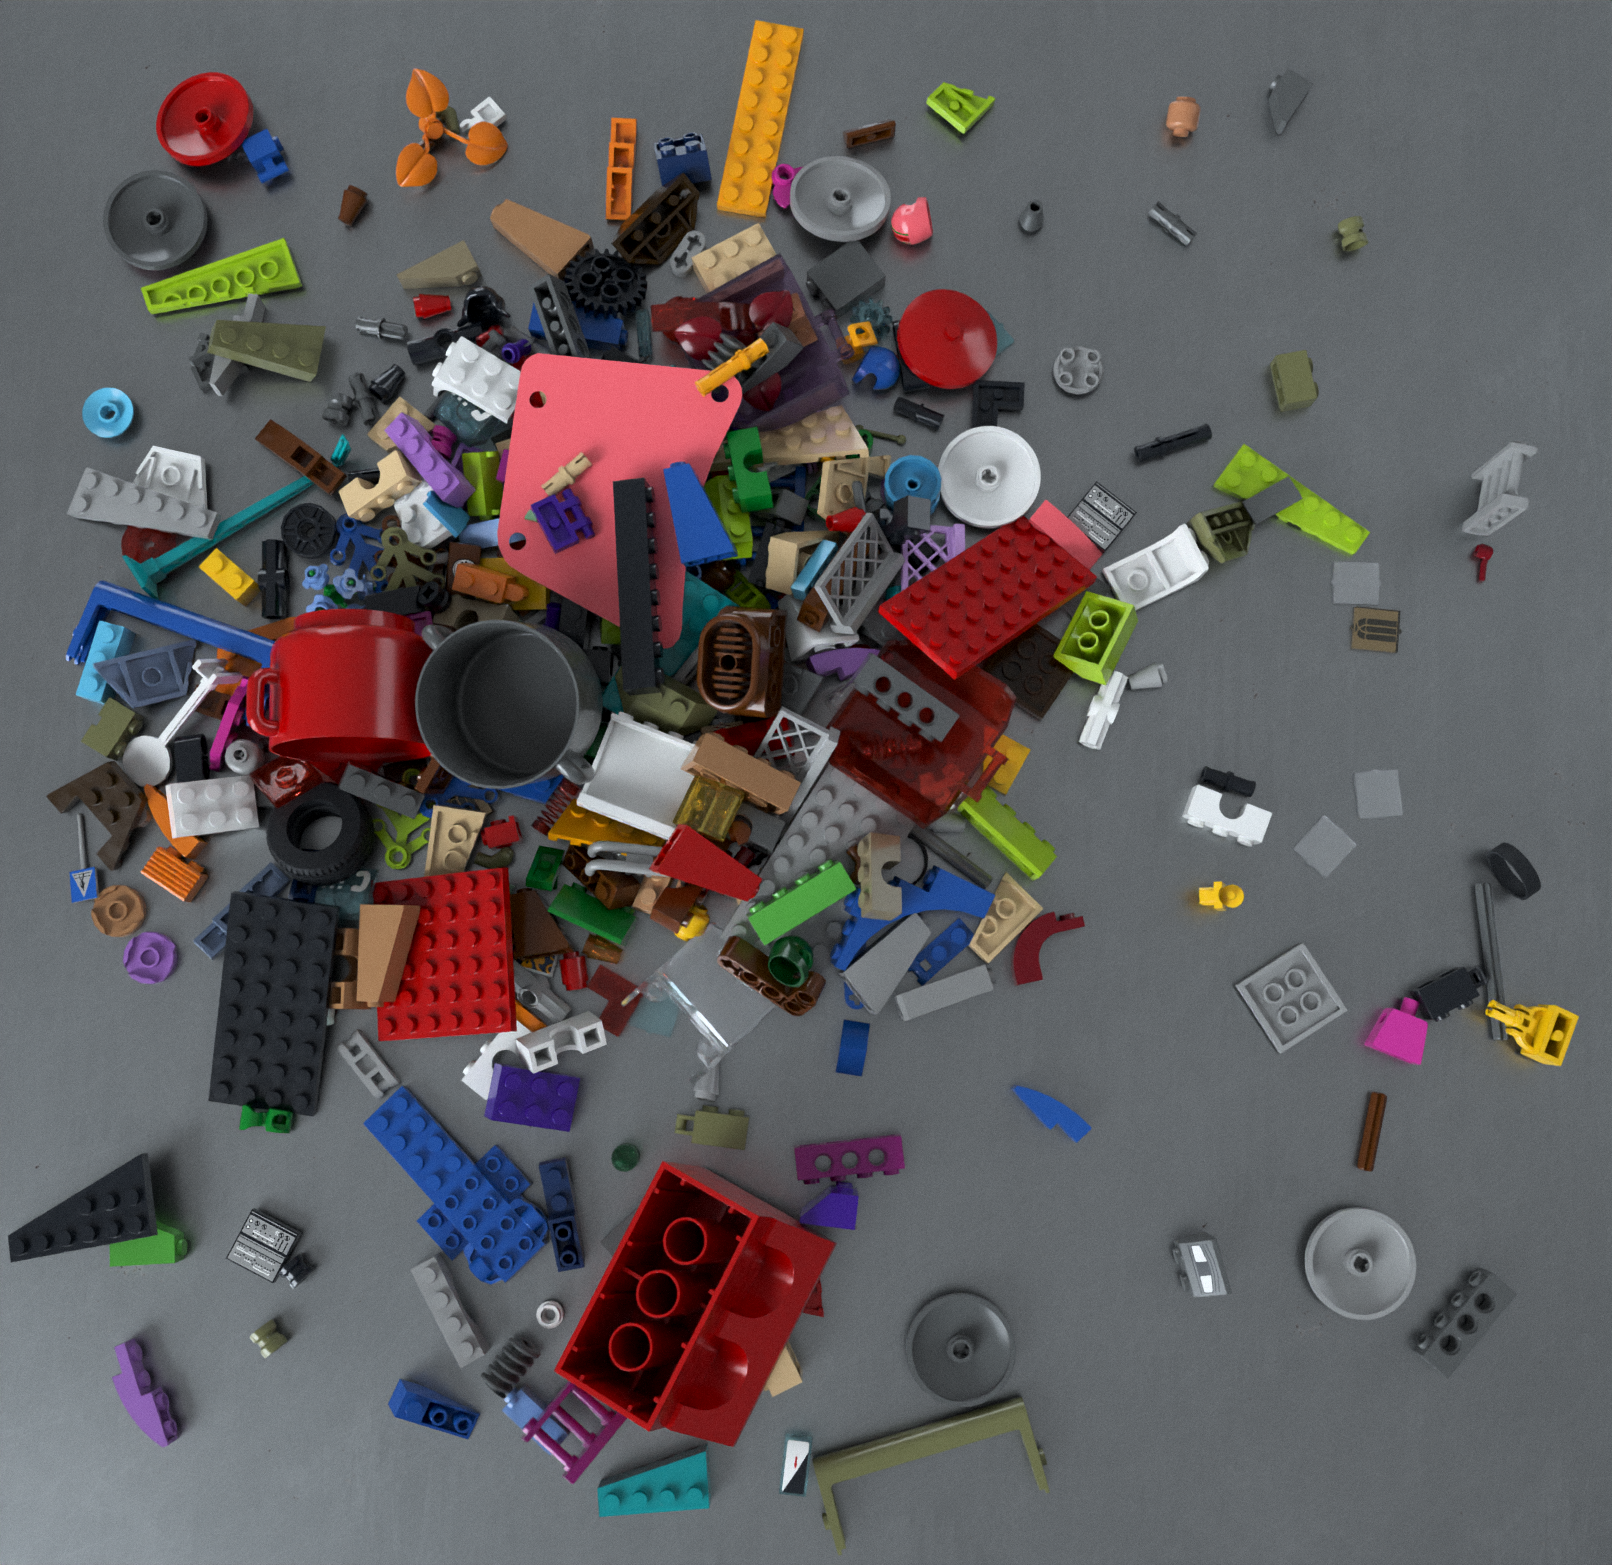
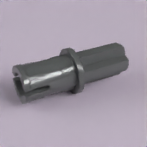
[356,316,408,340]

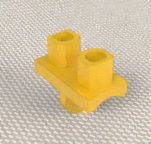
[1199,881,1244,911]

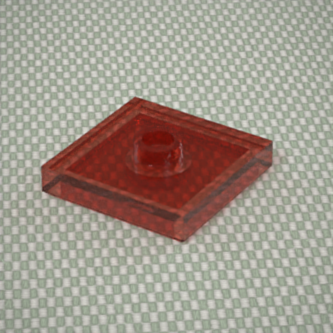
[249,756,324,809]

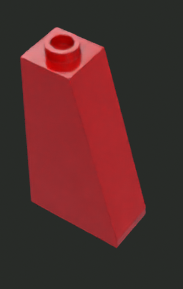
[649,824,762,902]

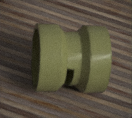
[1337,216,1368,251]
[249,1319,288,1358]

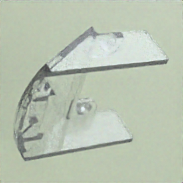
[621,922,777,1084]

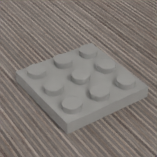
[1235,943,1348,1053]

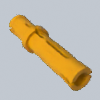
[695,338,769,397]

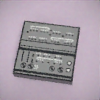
[1067,481,1137,553]
[226,1208,301,1283]

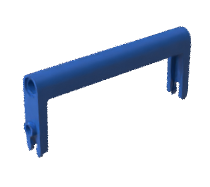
[66,580,275,727]

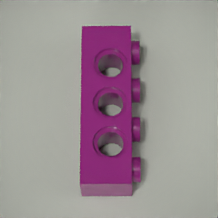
[794,1134,905,1185]

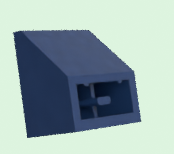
[653,132,712,186]

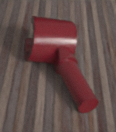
[1474,543,1493,581]

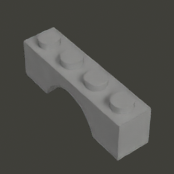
[410,1252,490,1368]

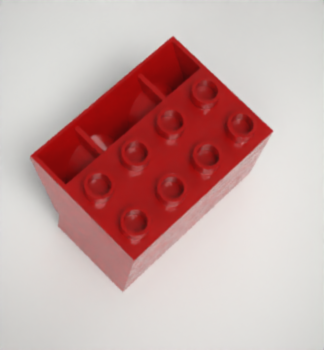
[554,1161,837,1447]

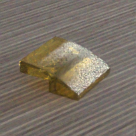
[672,775,745,842]

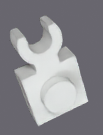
[459,96,507,132]

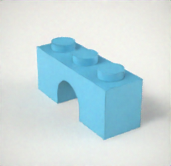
[76,620,136,704]

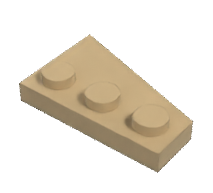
[969,872,1043,965]

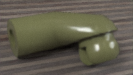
[436,106,460,135]

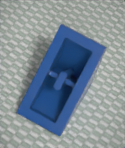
[836,1020,870,1077]

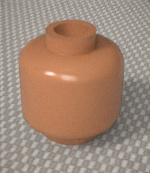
[1166,97,1201,137]

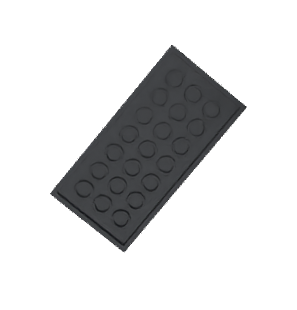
[208,891,340,1117]

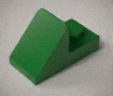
[526,845,565,891]

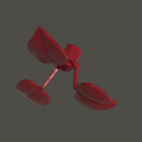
[675,290,793,411]

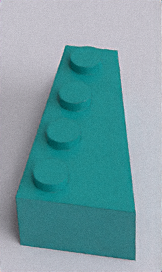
[597,1443,711,1517]

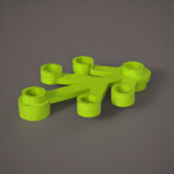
[372,769,436,870]

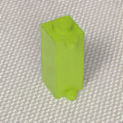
[462,451,503,521]

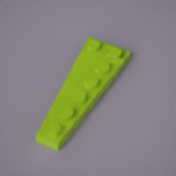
[141,238,302,314]
[1213,444,1370,555]

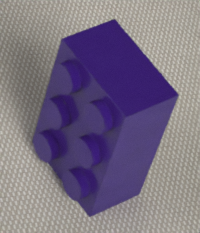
[484,1063,580,1132]

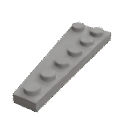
[67,467,222,540]

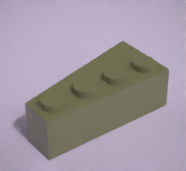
[207,320,326,382]

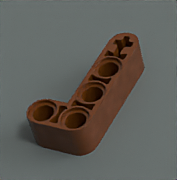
[717,936,826,1016]

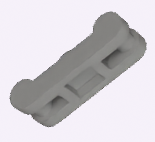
[336,1029,400,1100]

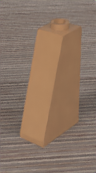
[490,199,594,281]
[356,904,420,1007]

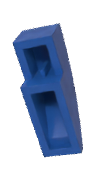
[1011,1085,1092,1143]

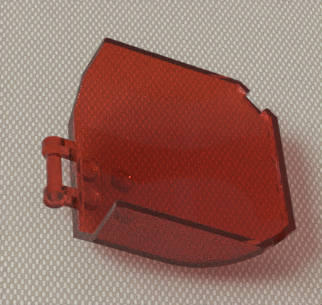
[826,639,1016,829]

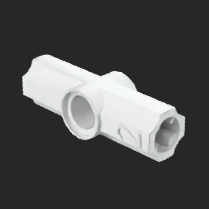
[1078,670,1128,750]

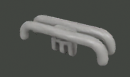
[585,841,690,887]

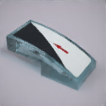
[779,1433,813,1497]

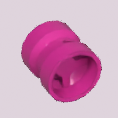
[431,425,459,459]

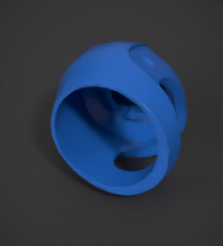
[851,345,901,390]

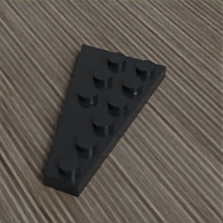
[8,1153,158,1263]

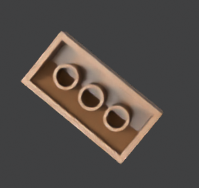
[680,732,801,815]

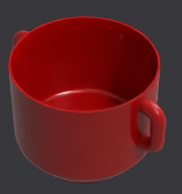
[246,609,433,763]

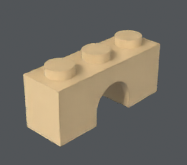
[339,450,422,522]

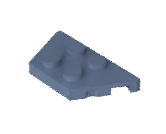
[92,639,196,709]

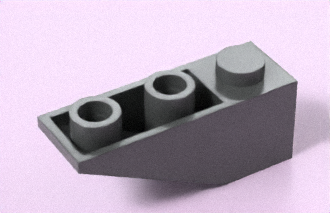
[734,322,804,394]

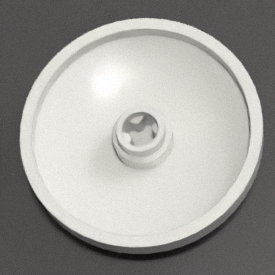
[938,426,1041,529]

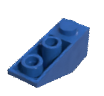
[388,1379,480,1439]

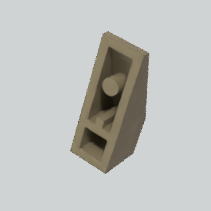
[396,240,482,289]

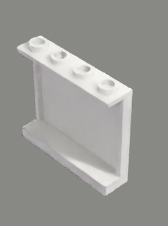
[577,712,701,840]

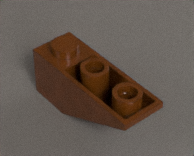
[562,844,641,910]

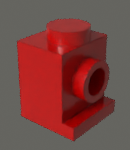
[481,815,524,851]

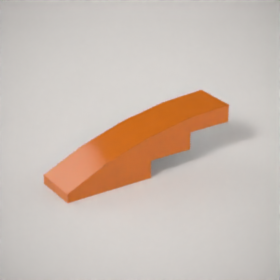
[606,117,637,220]

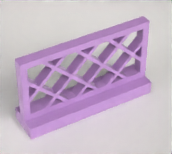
[900,524,965,591]

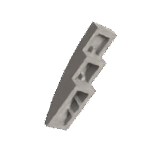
[209,294,266,396]

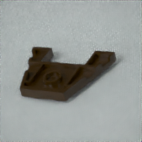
[46,761,148,871]

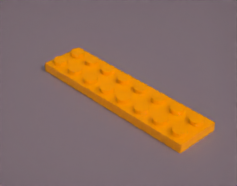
[717,20,804,218]

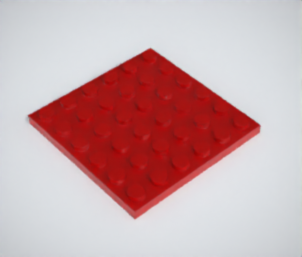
[371,868,517,1041]

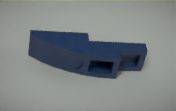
[538,1157,585,1272]

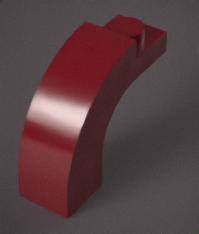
[1011,911,1085,986]

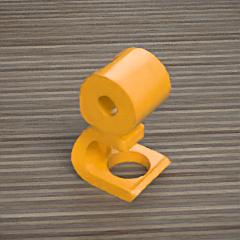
[836,321,878,364]

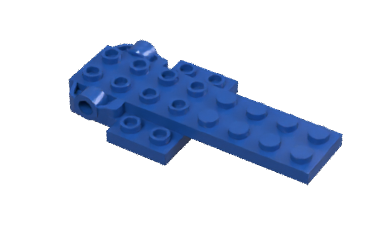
[363,1086,550,1285]

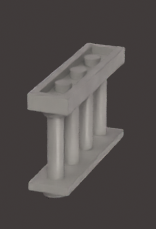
[1462,441,1538,537]

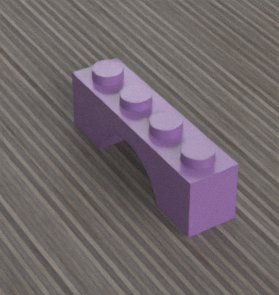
[384,412,476,508]

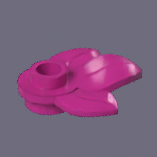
[771,164,803,208]

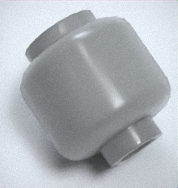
[225,739,265,775]

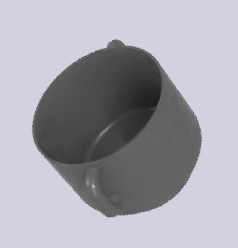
[415,620,603,789]

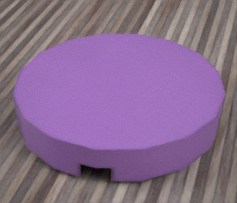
[123,931,179,984]

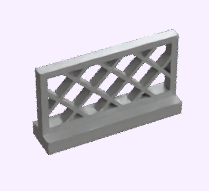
[814,513,905,634]
[753,706,840,823]

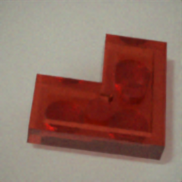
[587,964,646,1037]

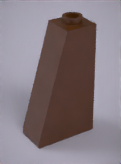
[797,532,870,633]

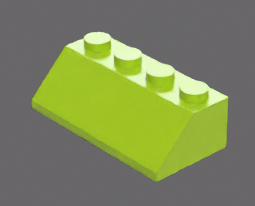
[956,784,1057,881]

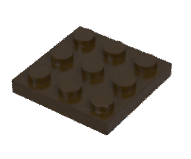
[980,623,1074,721]

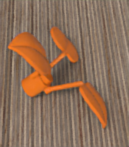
[396,68,508,187]

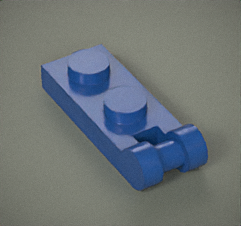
[908,918,974,986]

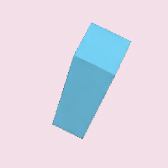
[790,539,839,601]

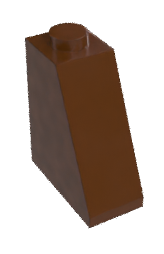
[510,888,575,961]

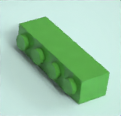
[746,859,856,946]

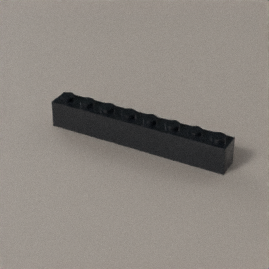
[613,478,665,696]

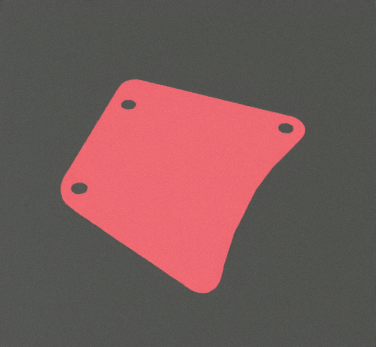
[497,353,742,649]

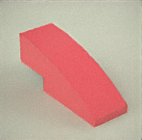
[1028,500,1102,570]

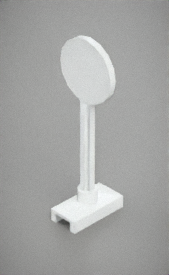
[123,658,243,787]

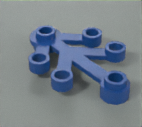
[330,513,394,593]
[419,776,498,818]

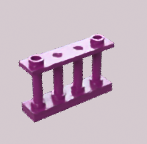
[521,1381,627,1484]

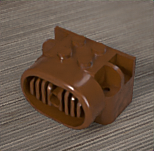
[697,606,787,718]

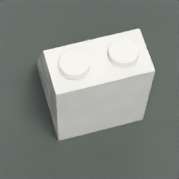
[778,594,859,662]

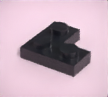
[971,380,1025,429]

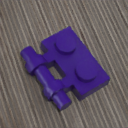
[531,489,596,554]

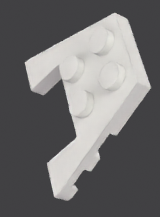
[132,446,207,509]

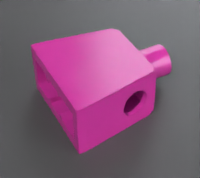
[1364,997,1428,1065]

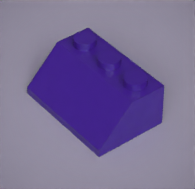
[799,1181,859,1230]

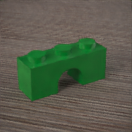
[723,427,773,513]

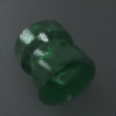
[611,1142,641,1172]

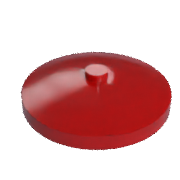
[156,72,253,166]
[897,289,997,389]

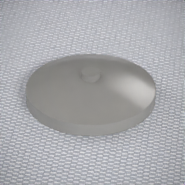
[790,156,891,242]
[1305,1207,1416,1320]

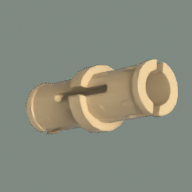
[541,452,592,496]

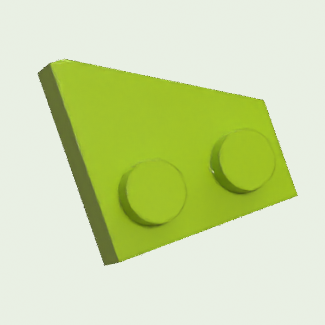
[926,82,996,134]

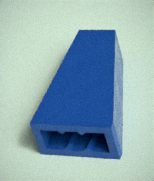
[528,294,628,351]
[663,462,738,568]

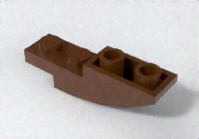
[255,419,347,496]

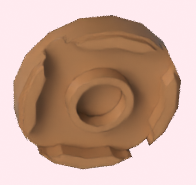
[91,885,146,937]

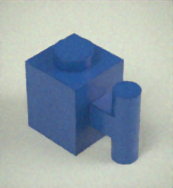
[241,129,289,184]

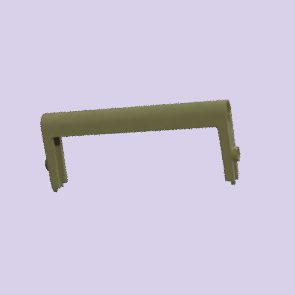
[812,1397,1050,1556]

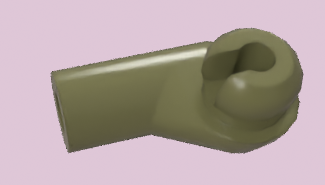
[474,847,514,869]

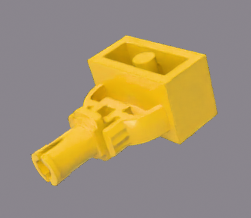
[1485,1000,1579,1066]

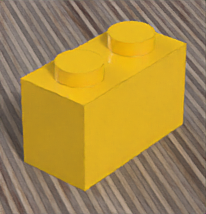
[199,548,260,607]

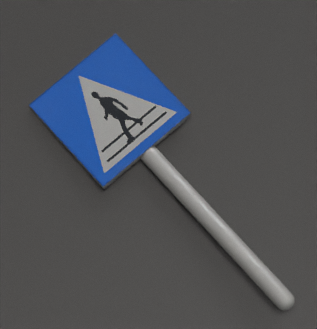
[69,813,99,903]

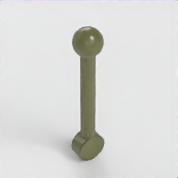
[855,424,906,445]

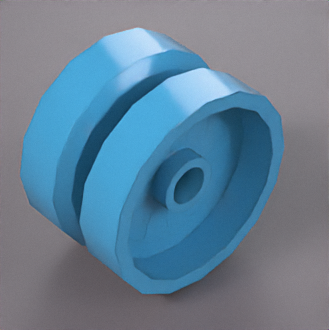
[884,455,942,515]

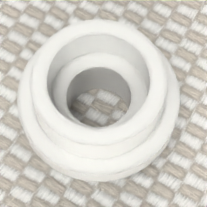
[536,1300,564,1329]

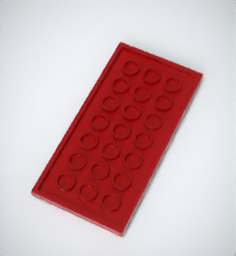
[878,516,1097,680]

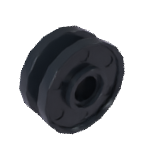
[281,503,340,561]

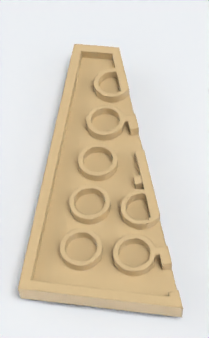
[709,405,869,472]

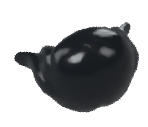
[457,286,510,328]

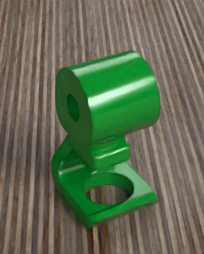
[239,1104,293,1133]

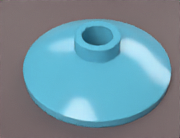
[82,388,134,438]

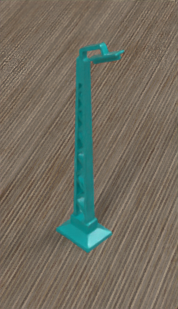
[122,434,351,599]

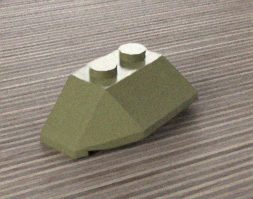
[1186,501,1255,563]
[615,665,717,736]

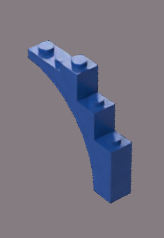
[830,865,995,971]

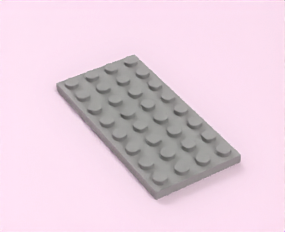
[719,756,922,977]

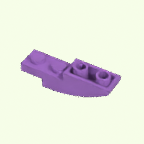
[112,1338,178,1447]

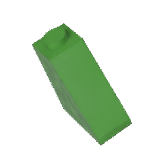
[109,1221,187,1267]

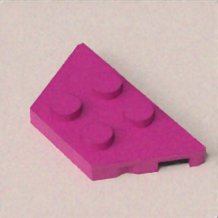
[209,675,249,772]

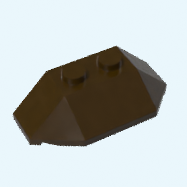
[611,173,700,265]

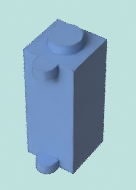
[502,1384,571,1455]

